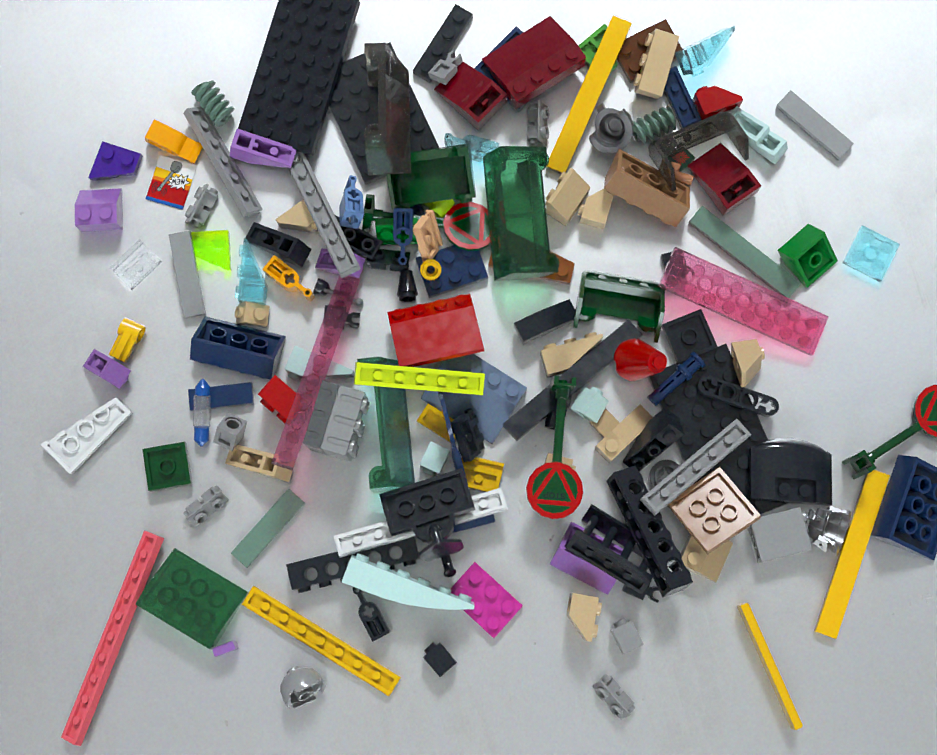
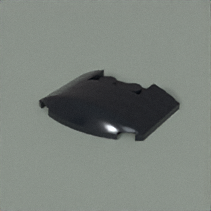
[749,438,832,506]

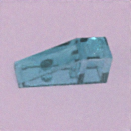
[675,26,736,77]

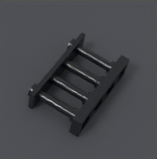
[566,504,662,594]

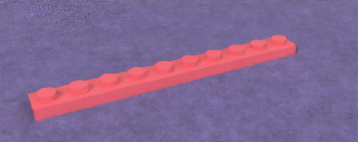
[61,530,164,746]

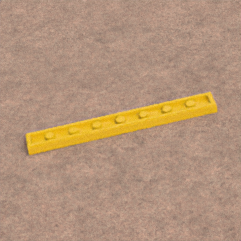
[546,15,632,174]
[814,470,890,639]
[242,586,401,696]

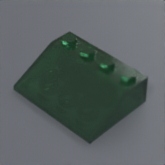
[136,548,248,649]

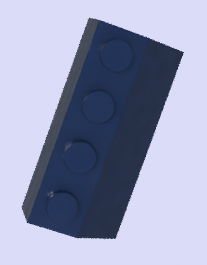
[190,316,286,380]

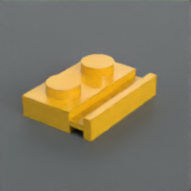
[461,457,504,492]

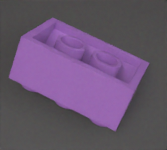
[550,521,623,595]

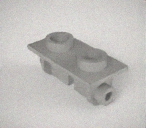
[527,100,549,146]
[185,184,218,228]
[183,485,229,527]
[592,674,635,720]

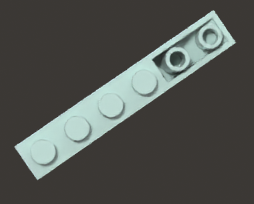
[342,553,475,610]

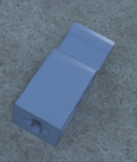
[339,175,364,229]

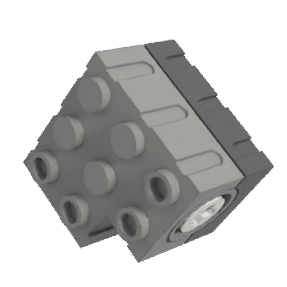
[303,380,370,462]

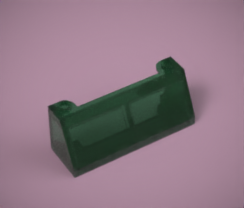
[483,146,559,281]

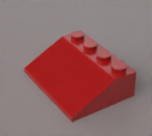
[387,294,484,367]

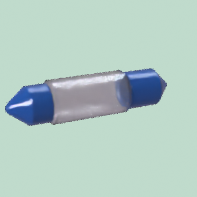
[193,379,211,447]

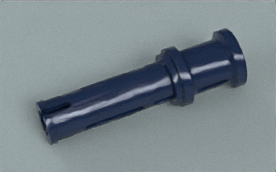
[647,352,706,406]

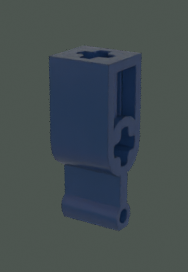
[393,208,414,265]

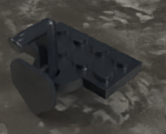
[379,468,475,577]

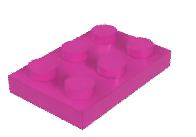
[451,562,523,638]

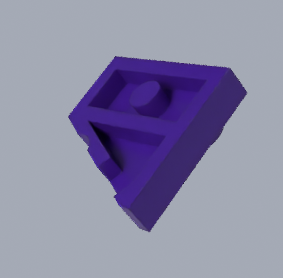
[88,141,143,181]

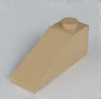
[595,404,653,463]
[225,445,295,482]

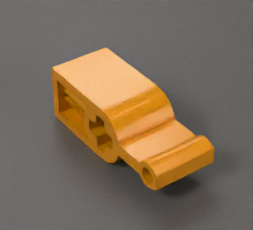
[145,119,203,164]
[262,255,315,302]

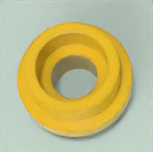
[420,259,441,280]

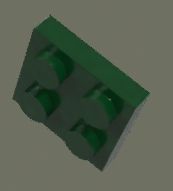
[142,441,192,492]

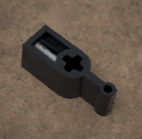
[353,587,391,642]

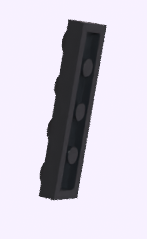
[413,4,473,83]

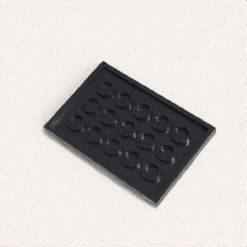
[329,42,440,185]

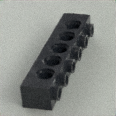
[606,465,693,598]
[286,536,420,593]

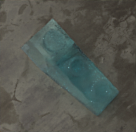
[235,238,268,305]

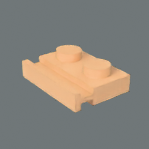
[413,210,443,262]

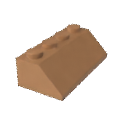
[604,149,690,227]

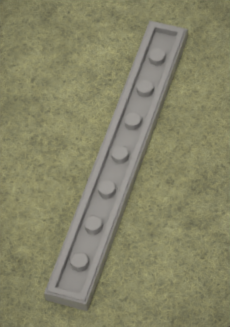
[289,152,361,278]

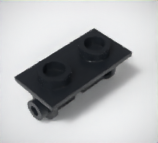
[366,248,411,272]

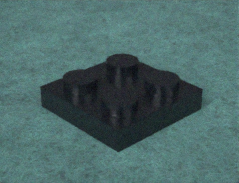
[662,309,718,364]

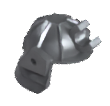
[589,103,634,153]
[807,506,852,556]

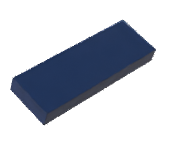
[664,66,702,130]
[188,382,254,411]

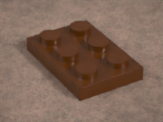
[617,19,685,83]

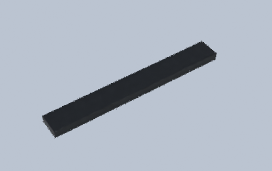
[502,319,643,441]

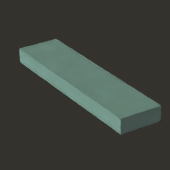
[231,489,305,568]

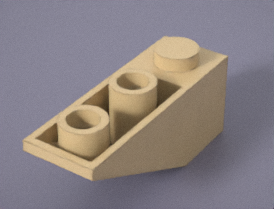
[540,332,603,378]

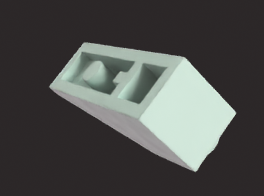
[284,346,355,381]

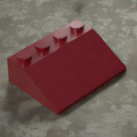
[482,16,586,109]

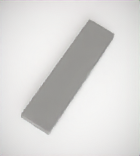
[776,90,854,160]
[169,231,206,318]

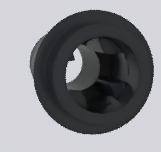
[397,270,418,302]

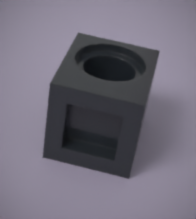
[423,642,457,677]

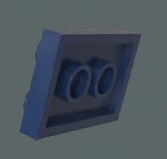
[415,245,488,298]

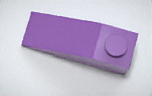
[229,129,297,168]

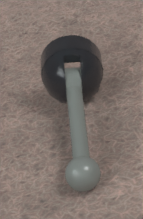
[313,278,363,306]

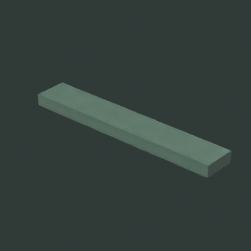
[688,206,801,300]

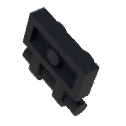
[451,408,485,462]

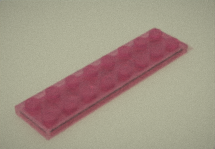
[658,247,829,356]

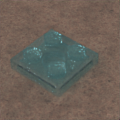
[842,225,900,282]

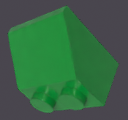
[778,223,838,288]

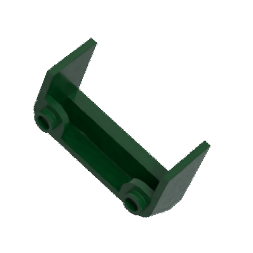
[573,270,665,343]

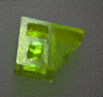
[191,230,232,271]

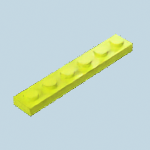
[354,362,485,395]

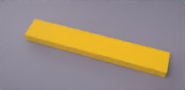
[737,603,803,730]

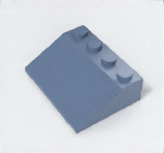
[421,354,527,444]

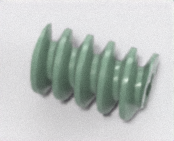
[191,80,235,127]
[632,105,676,144]

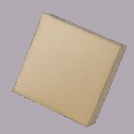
[590,408,620,438]

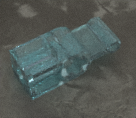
[444,133,499,166]

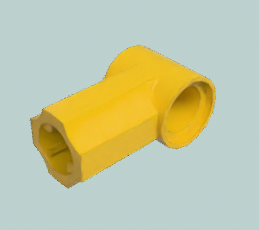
[108,318,146,363]

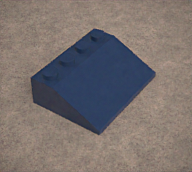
[871,455,937,560]

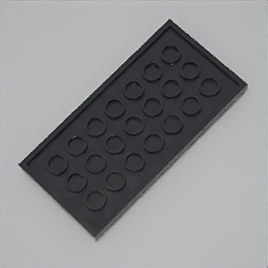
[238,0,360,155]
[648,344,790,515]

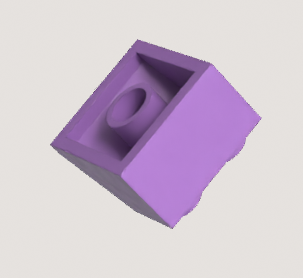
[75,188,123,232]

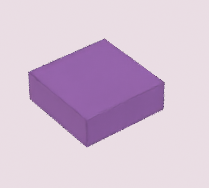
[212,641,239,657]

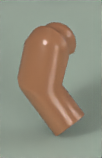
[667,162,694,186]

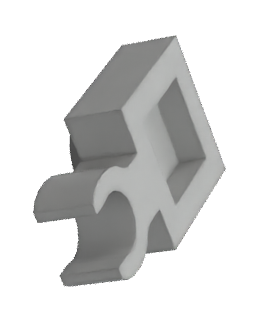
[428,51,463,85]

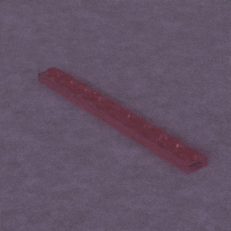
[271,275,360,471]

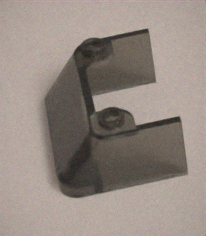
[648,112,749,192]

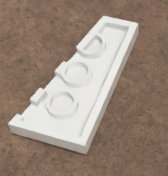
[40,398,132,474]

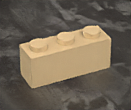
[633,29,680,99]

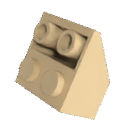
[545,168,590,226]
[566,593,602,642]

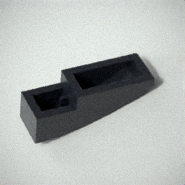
[514,299,575,344]

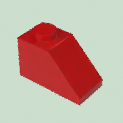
[692,85,743,121]

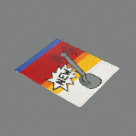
[146,155,197,210]

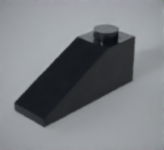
[244,222,312,267]

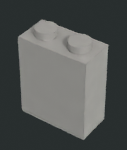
[748,507,813,563]

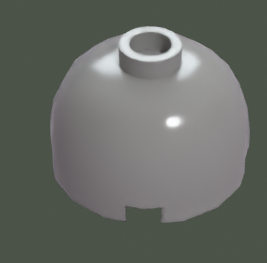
[280,666,326,708]

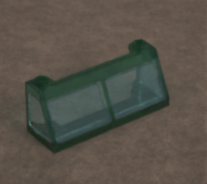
[357,357,415,493]

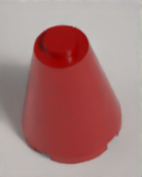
[614,339,667,381]

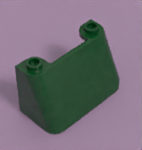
[383,143,476,210]

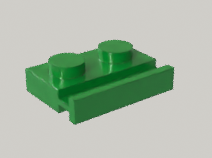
[375,217,418,245]

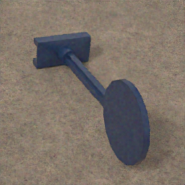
[438,392,495,533]

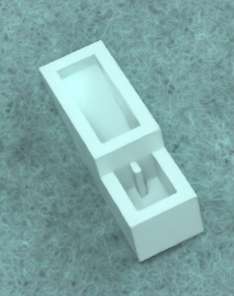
[724,106,788,164]

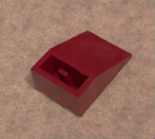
[434,61,507,131]
[687,143,761,216]

